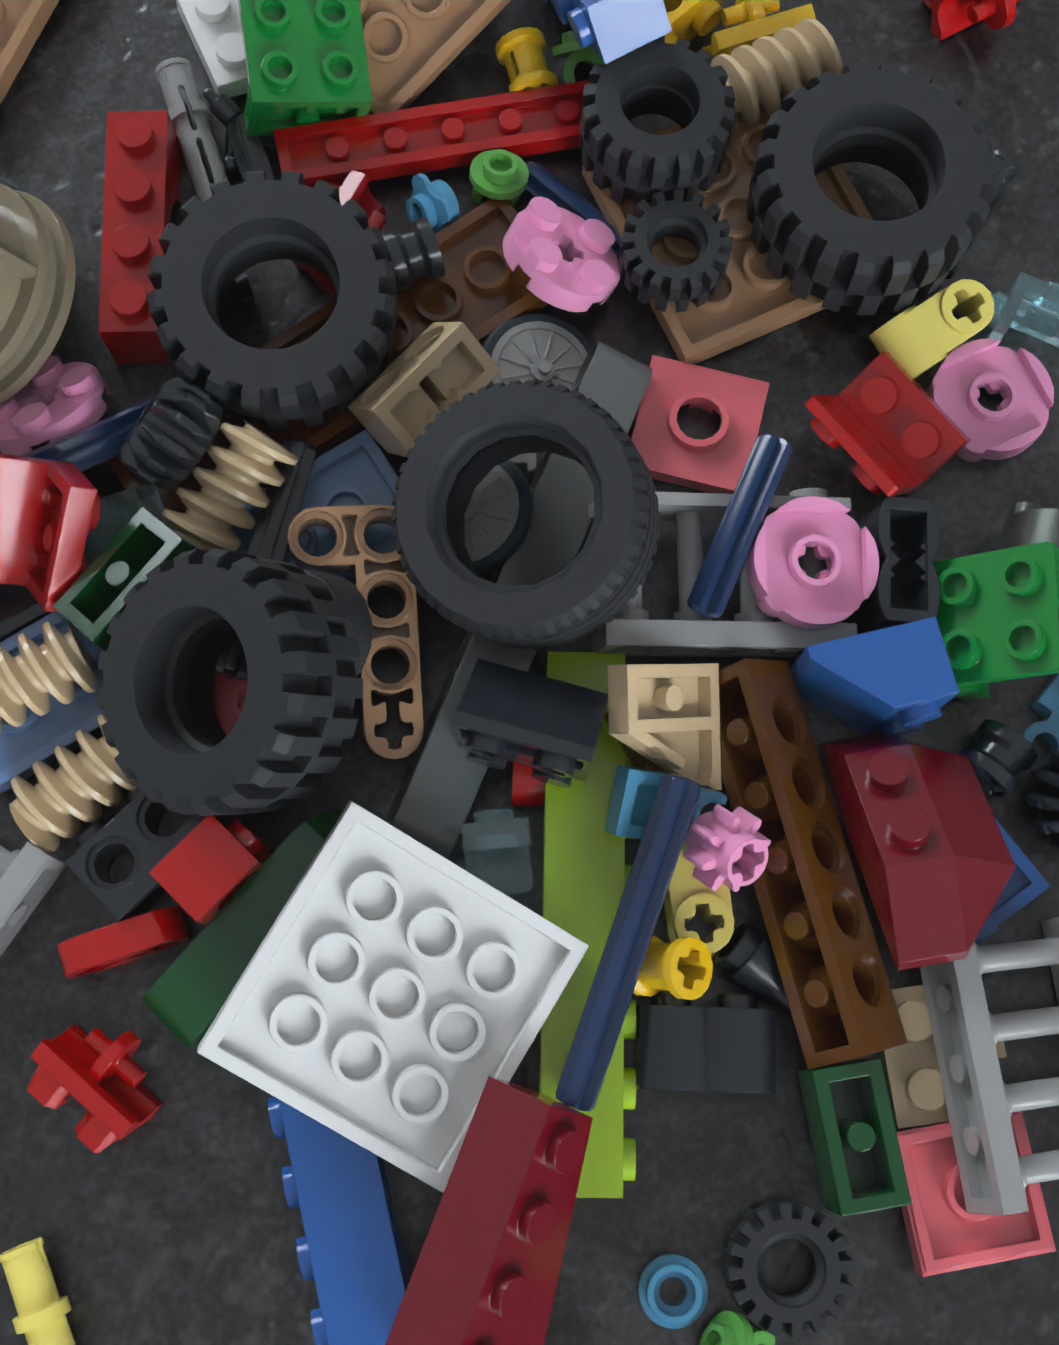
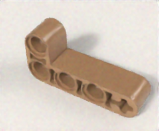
[287,504,424,760]

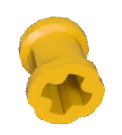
[495,27,559,93]
[633,936,713,1000]

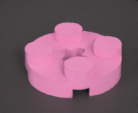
[503,196,620,312]
[926,338,1054,462]
[0,356,110,456]
[746,496,879,629]

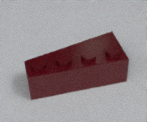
[385,1076,593,1345]

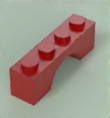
[98,110,182,364]

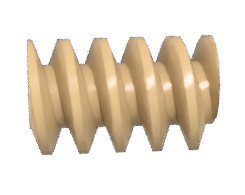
[710,18,843,135]
[161,419,299,551]
[0,620,100,734]
[9,713,137,853]

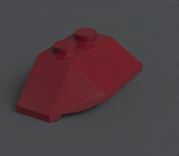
[819,733,1015,971]

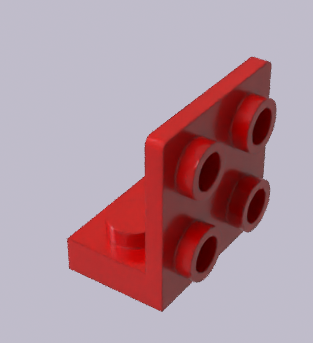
[804,351,971,497]

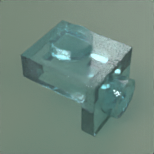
[985,272,1059,347]
[461,809,534,896]

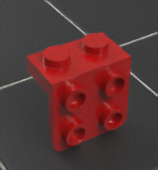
[0,454,100,613]

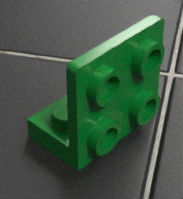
[238,0,372,137]
[932,541,1059,701]

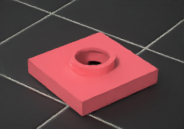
[631,355,770,494]

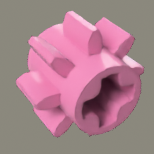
[683,804,771,892]

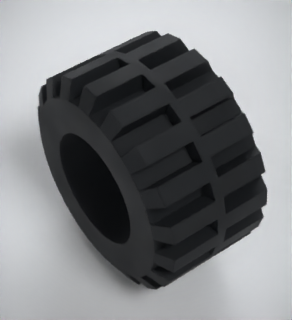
[579,36,736,208]

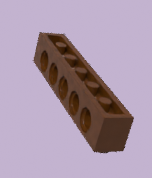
[719,659,908,1070]

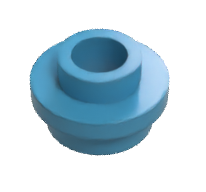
[638,1254,708,1329]

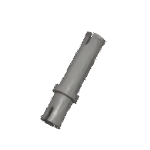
[155,57,228,203]

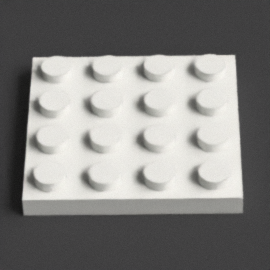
[197,800,589,1193]

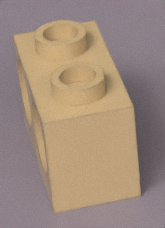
[348,322,502,457]

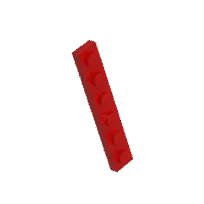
[273,80,589,188]

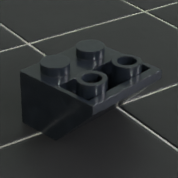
[452,658,608,787]

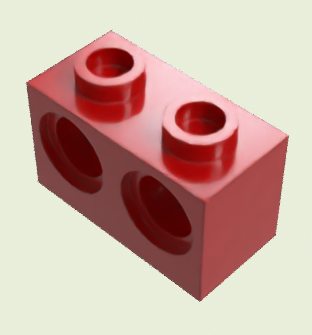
[149,815,273,926]

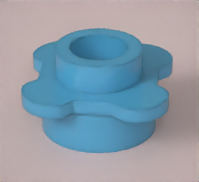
[406,173,460,234]

